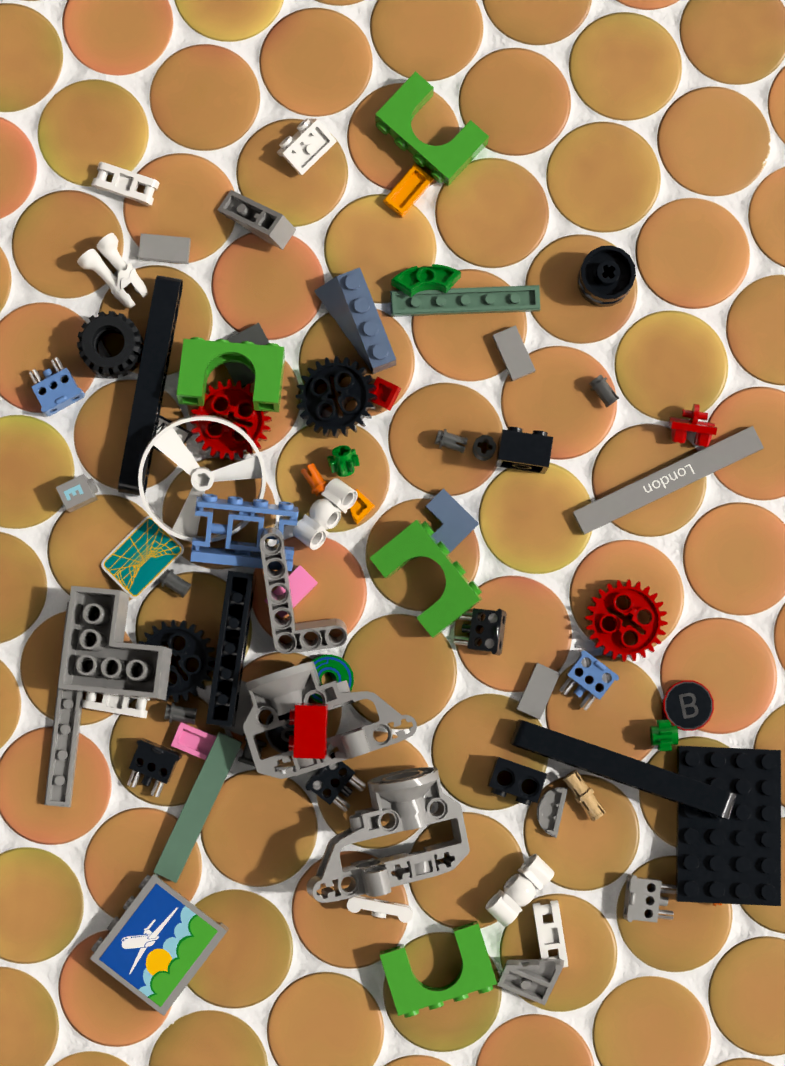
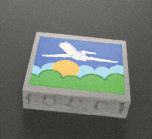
[90,873,229,1016]

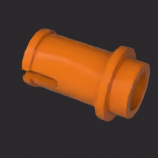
[301,463,328,497]

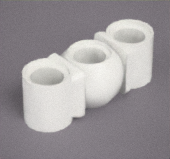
[293,478,358,550]
[485,854,555,927]

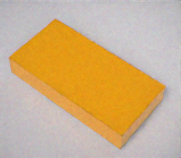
[383,163,434,218]

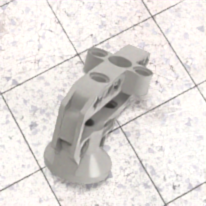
[243,661,417,779]
[307,767,470,903]

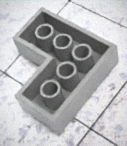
[58,586,172,700]

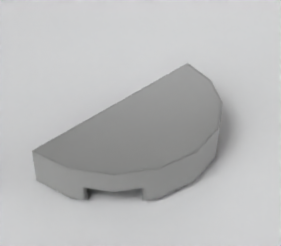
[536,787,568,838]

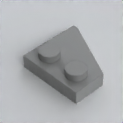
[497,959,564,1005]

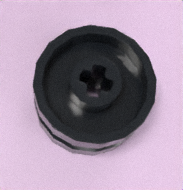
[577,245,636,307]

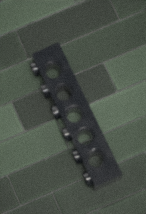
[206,571,256,728]

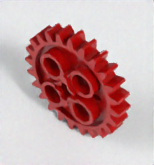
[190,379,272,462]
[584,579,668,662]

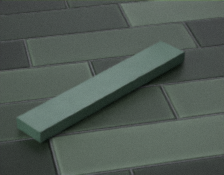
[390,285,541,317]
[153,732,243,883]

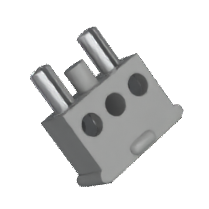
[623,874,676,923]

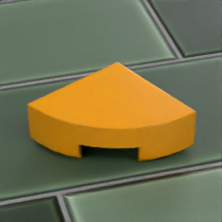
[350,489,375,525]

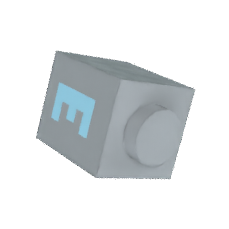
[56,474,99,513]

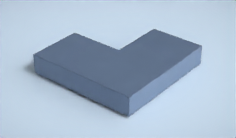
[426,489,479,555]

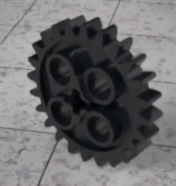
[296,356,377,438]
[138,620,216,703]

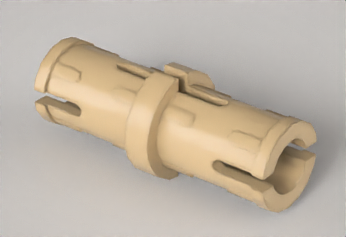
[563,770,606,821]

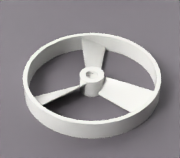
[138,415,266,542]

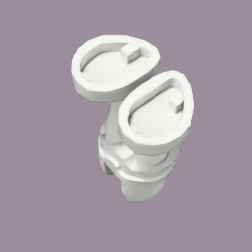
[77,233,149,309]

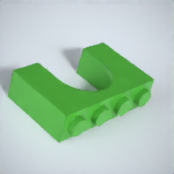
[375,71,489,186]
[176,337,285,412]
[370,520,482,638]
[379,921,497,1018]

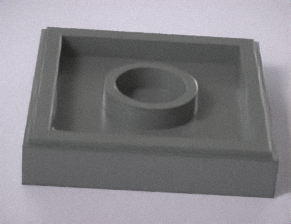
[224,323,269,388]

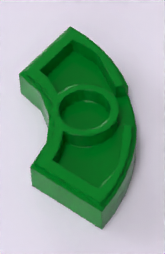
[391,264,461,297]

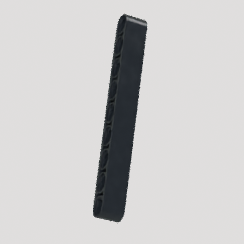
[118,275,183,496]
[510,720,737,820]

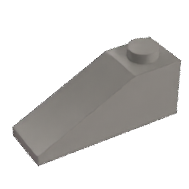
[217,190,296,250]

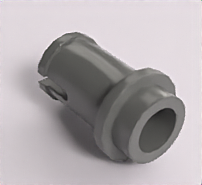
[589,375,619,407]
[435,429,468,453]
[158,569,192,598]
[164,703,197,725]

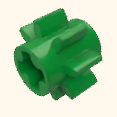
[327,445,360,477]
[650,720,679,751]

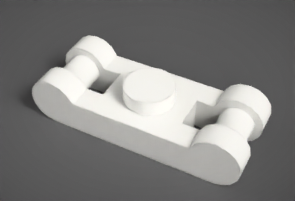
[91,162,160,206]
[82,692,150,718]
[347,896,413,923]
[532,900,568,968]

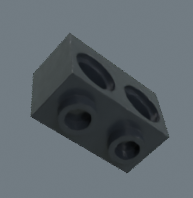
[487,757,547,806]

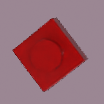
[370,376,401,411]

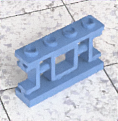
[190,494,299,571]

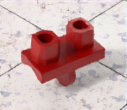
[669,404,717,447]

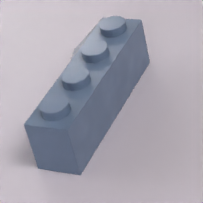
[314,267,396,374]

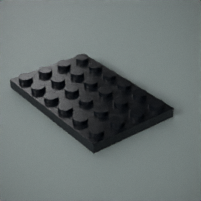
[676,746,781,906]

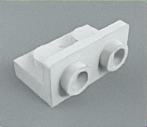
[277,118,337,175]

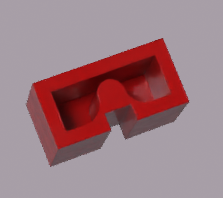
[289,703,328,759]

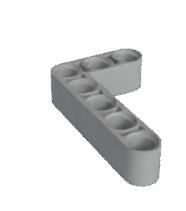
[260,527,347,654]

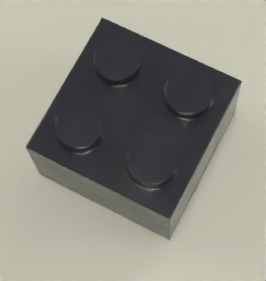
[495,427,553,474]

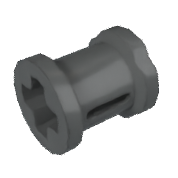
[473,435,496,461]
[238,737,267,767]

